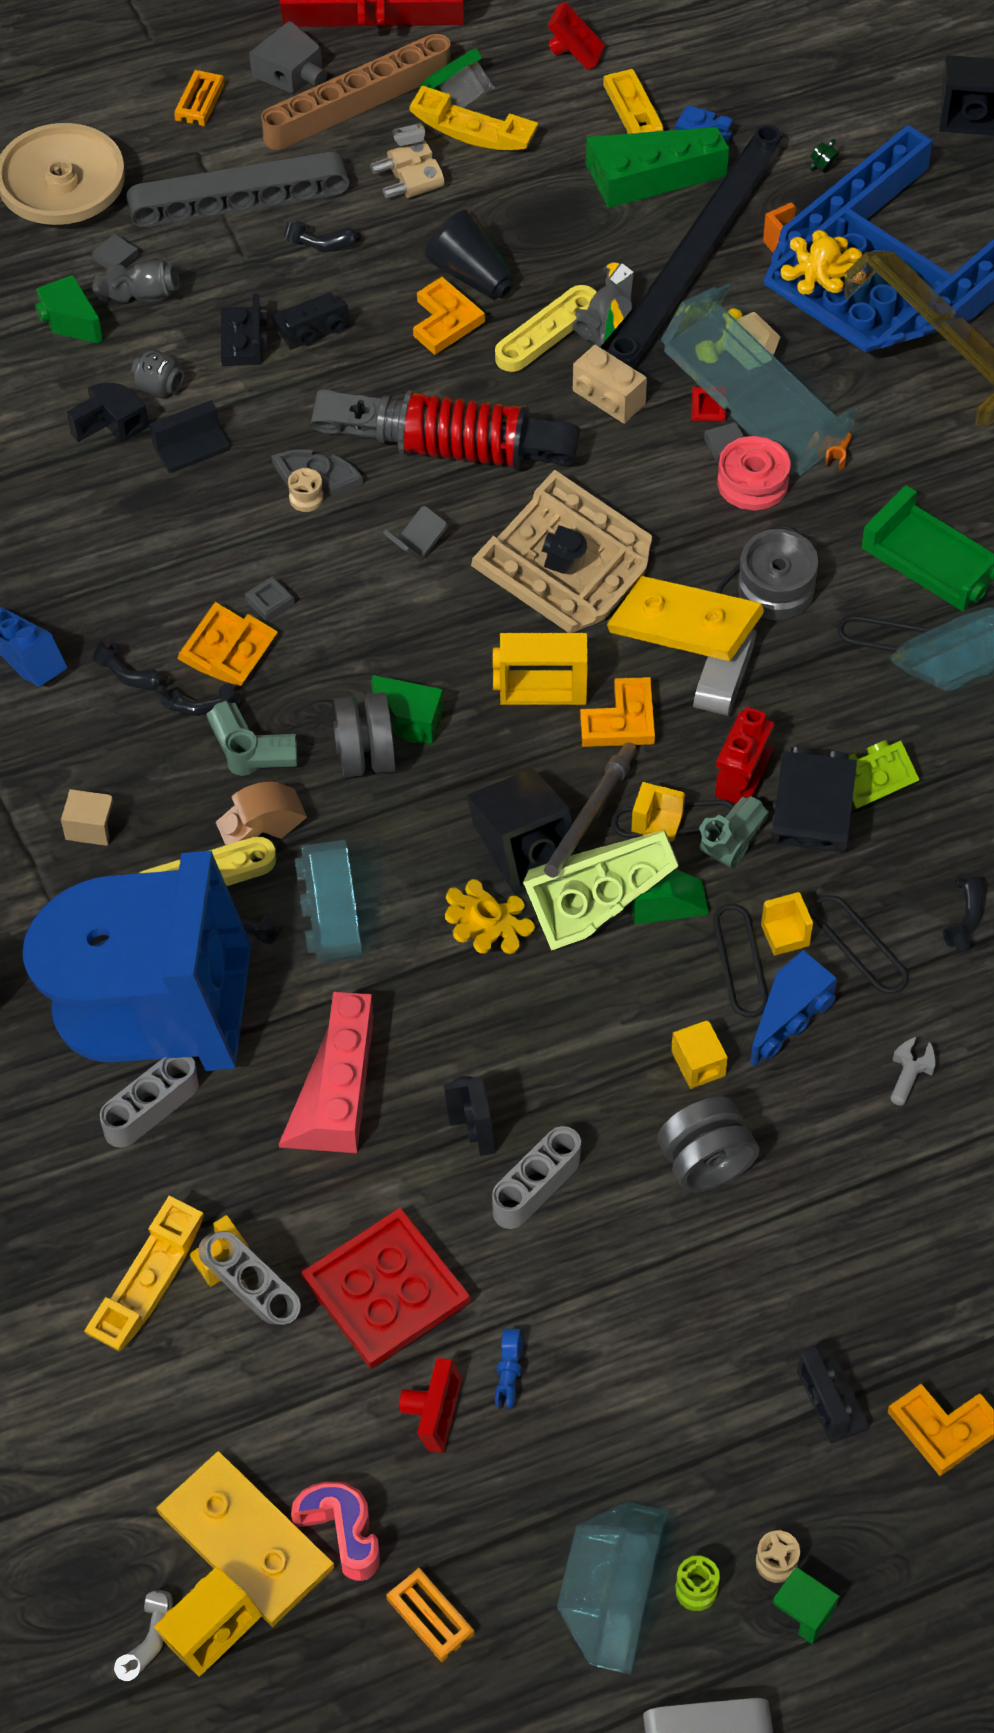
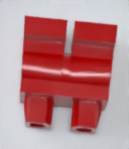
[715,707,775,804]

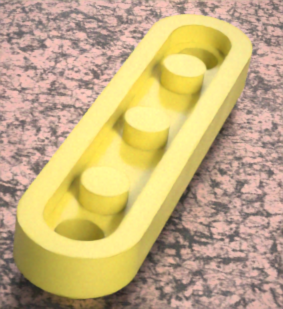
[495,285,597,372]
[140,837,276,886]

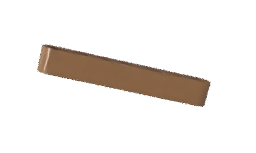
[261,34,451,150]

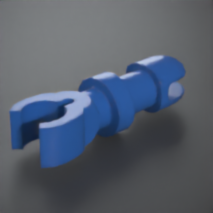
[495,1329,524,1409]

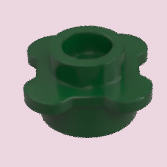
[809,139,839,172]

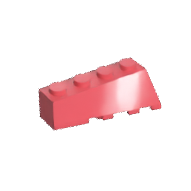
[279,992,374,1153]

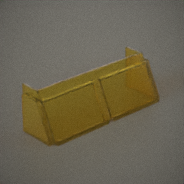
[845,250,994,426]

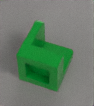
[773,1567,839,1644]

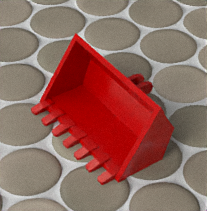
[280,0,464,27]

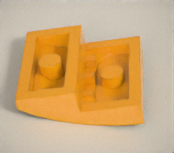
[177,602,278,686]

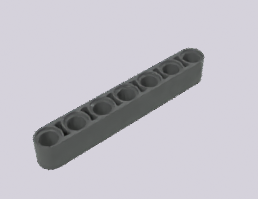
[126,152,349,227]

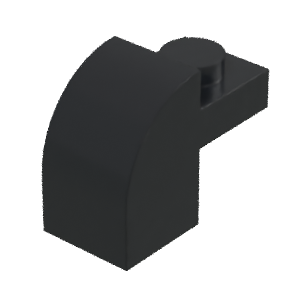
[67,383,149,443]

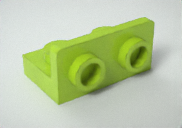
[850,740,919,811]

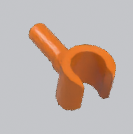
[825,432,852,470]

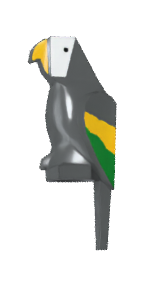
[573,262,634,347]

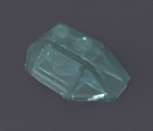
[890,607,994,692]
[557,1502,668,1675]

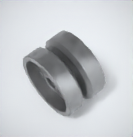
[738,529,818,620]
[333,692,395,778]
[657,1096,759,1193]

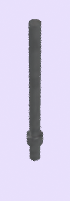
[544,743,637,878]

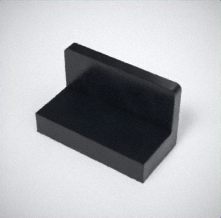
[149,400,230,473]

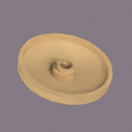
[0,123,125,225]

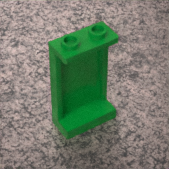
[861,485,994,612]

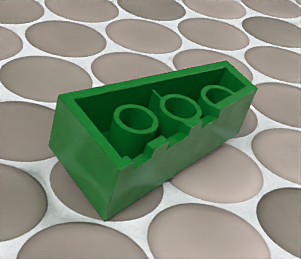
[586,127,729,208]

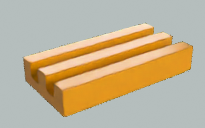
[174,70,225,126]
[386,1568,474,1663]

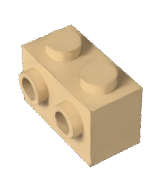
[573,345,647,424]

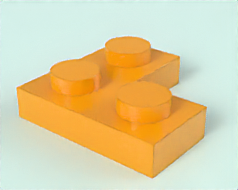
[413,277,485,355]
[580,677,655,747]
[887,1384,994,1476]

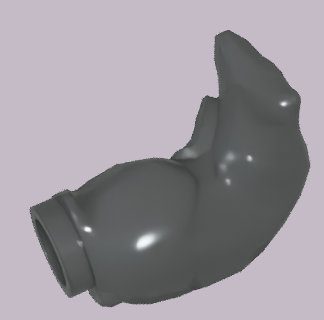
[92,259,179,303]

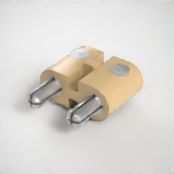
[370,140,444,198]

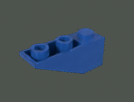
[0,607,67,687]
[750,950,837,1067]

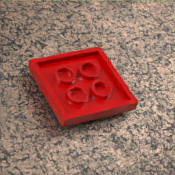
[301,1208,470,1370]

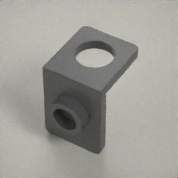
[383,506,448,562]

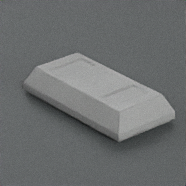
[393,123,425,146]

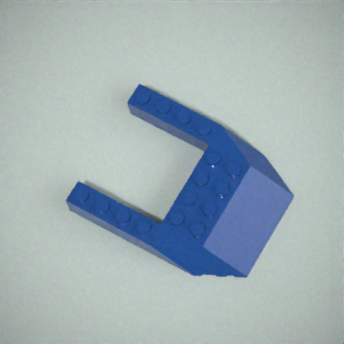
[764,125,994,352]

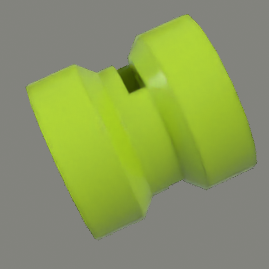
[675,1556,720,1611]

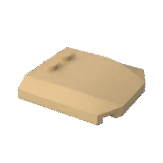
[471,470,652,633]

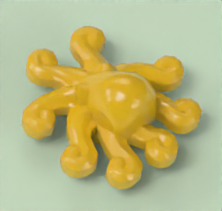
[781,230,862,294]
[445,879,535,954]

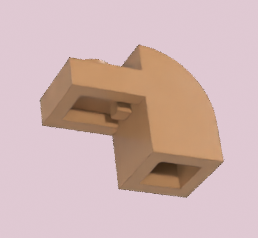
[216,782,307,845]

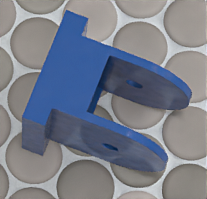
[23,851,252,1071]

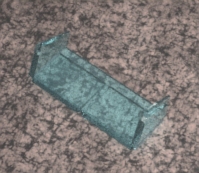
[661,283,859,476]

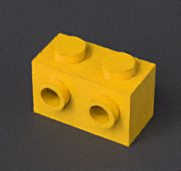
[154,1566,263,1677]

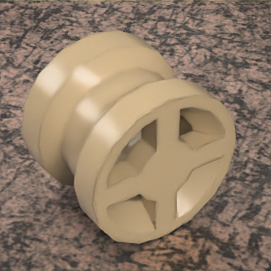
[288,468,324,512]
[755,1530,800,1583]

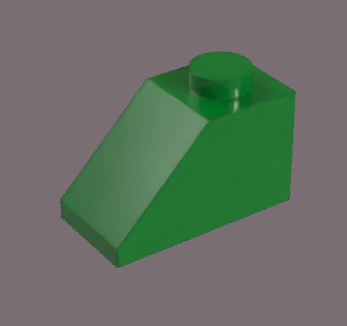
[35,275,103,343]
[371,675,443,744]
[630,869,708,925]

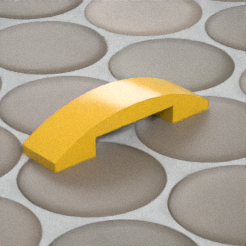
[410,86,538,150]
[84,1196,204,1352]

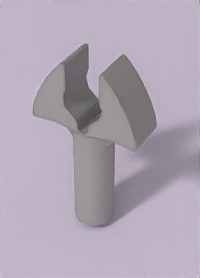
[890,1037,935,1106]

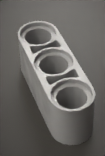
[693,629,756,716]
[100,1057,199,1148]
[492,1126,581,1229]
[198,1231,301,1325]
[643,1698,773,1733]

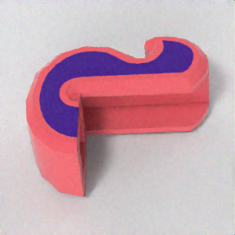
[291,1481,380,1581]

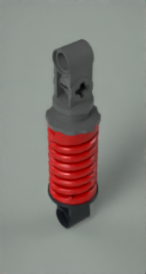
[310,390,580,470]

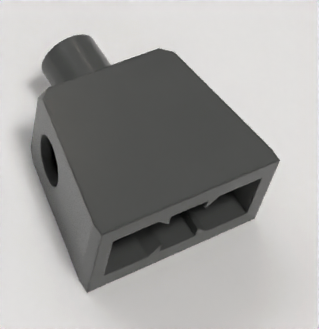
[249,21,327,93]

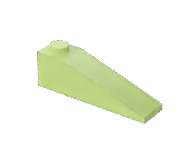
[523,830,679,951]

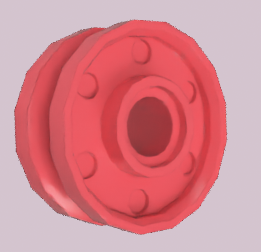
[717,436,791,511]

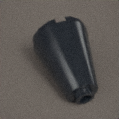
[425,210,514,299]

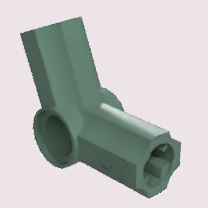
[207,701,297,776]
[699,796,768,869]

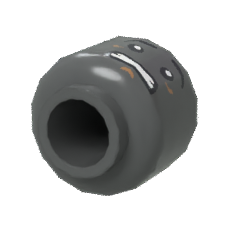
[131,349,184,398]

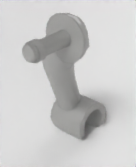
[115,1590,173,1681]

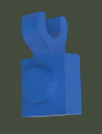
[675,105,733,143]

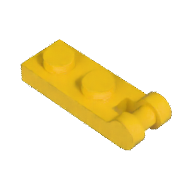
[603,69,663,134]

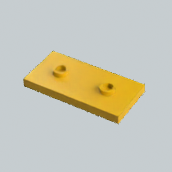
[607,576,764,661]
[156,1451,334,1627]

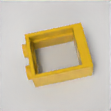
[493,633,587,705]

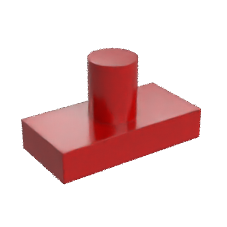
[547,1,605,70]
[399,1358,463,1453]

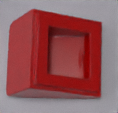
[691,387,726,422]

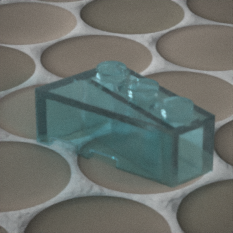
[295,839,362,964]

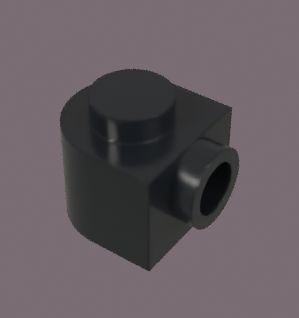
[542,525,587,574]

